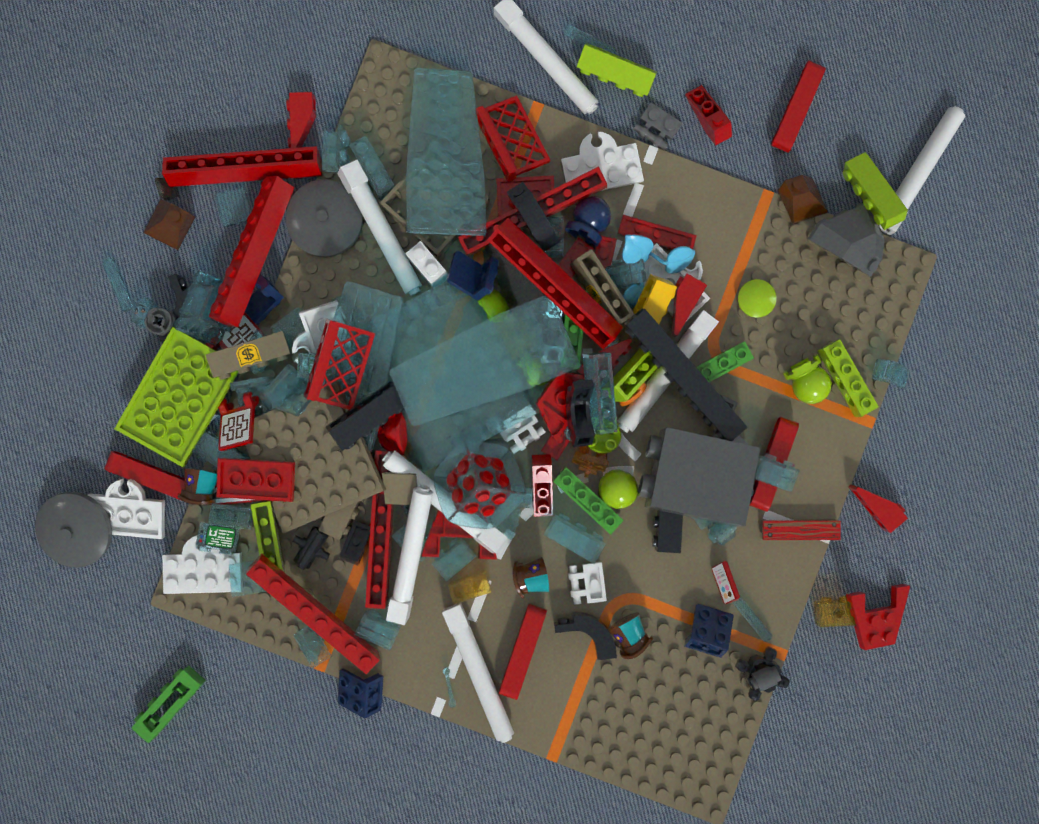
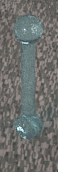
[443,668,456,708]

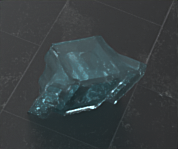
[174,270,232,346]

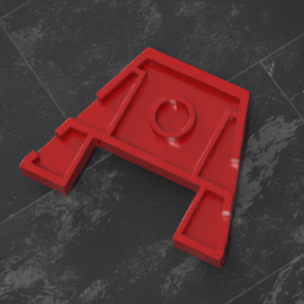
[421,499,497,560]
[846,584,910,650]

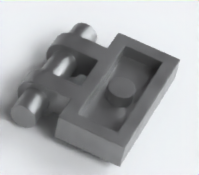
[633,103,682,150]

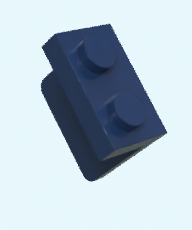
[446,251,499,301]

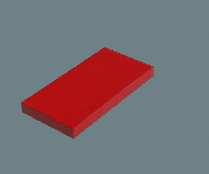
[216,458,295,502]

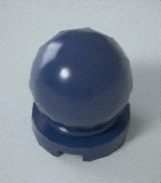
[565,196,611,247]

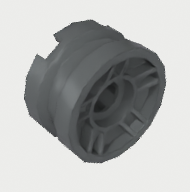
[144,307,177,336]

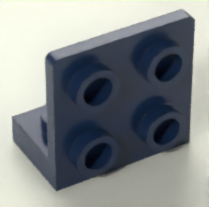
[245,273,284,325]
[684,604,734,658]
[338,668,384,719]

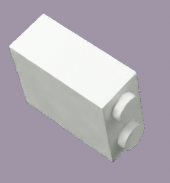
[405,241,448,290]

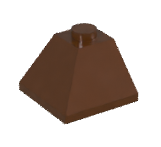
[778,175,828,224]
[143,199,195,250]

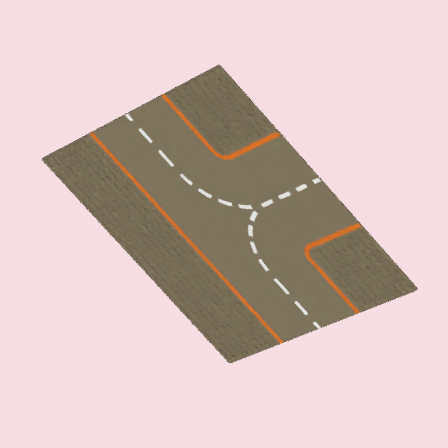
[151,39,937,824]

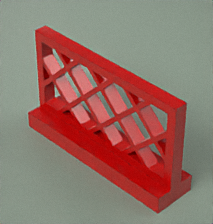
[475,95,550,182]
[304,319,375,410]

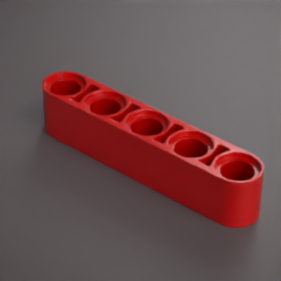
[771,60,826,153]
[749,416,799,512]
[104,451,185,501]
[498,604,547,700]

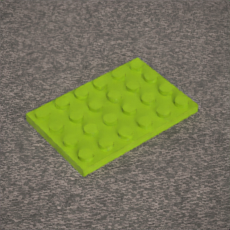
[114,327,238,467]

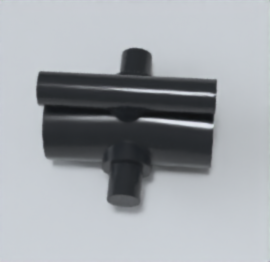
[292,526,330,570]

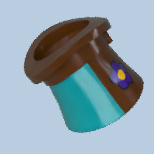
[177,469,217,505]
[513,557,549,599]
[608,612,654,659]

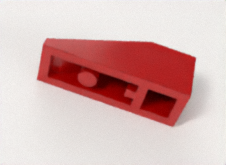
[671,273,707,337]
[848,484,908,533]

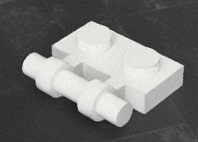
[496,406,546,454]
[568,562,607,605]

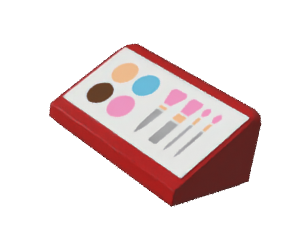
[711,561,740,604]

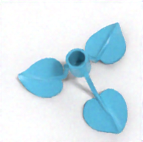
[622,235,695,309]

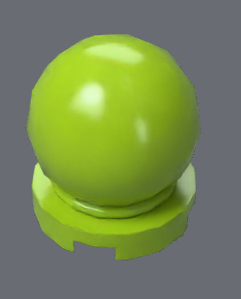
[782,354,832,404]
[598,469,638,509]

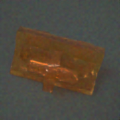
[572,446,609,478]

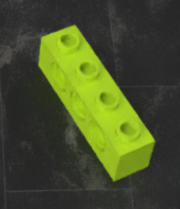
[817,339,879,417]

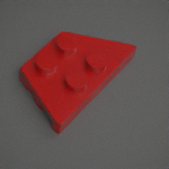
[535,371,600,440]

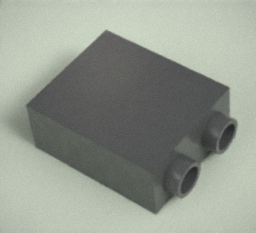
[638,427,760,527]

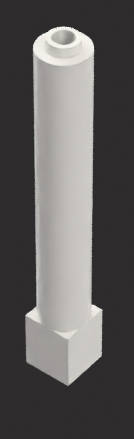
[494,0,598,114]
[879,106,965,235]
[337,160,422,296]
[617,310,719,433]
[382,450,507,553]
[386,485,433,625]
[442,602,514,743]

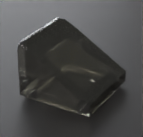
[155,178,179,201]

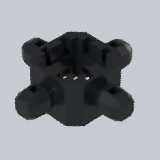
[735,646,790,701]

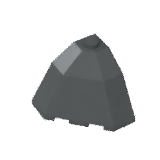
[807,203,885,277]

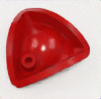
[377,412,407,455]

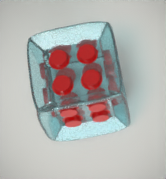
[434,440,526,529]

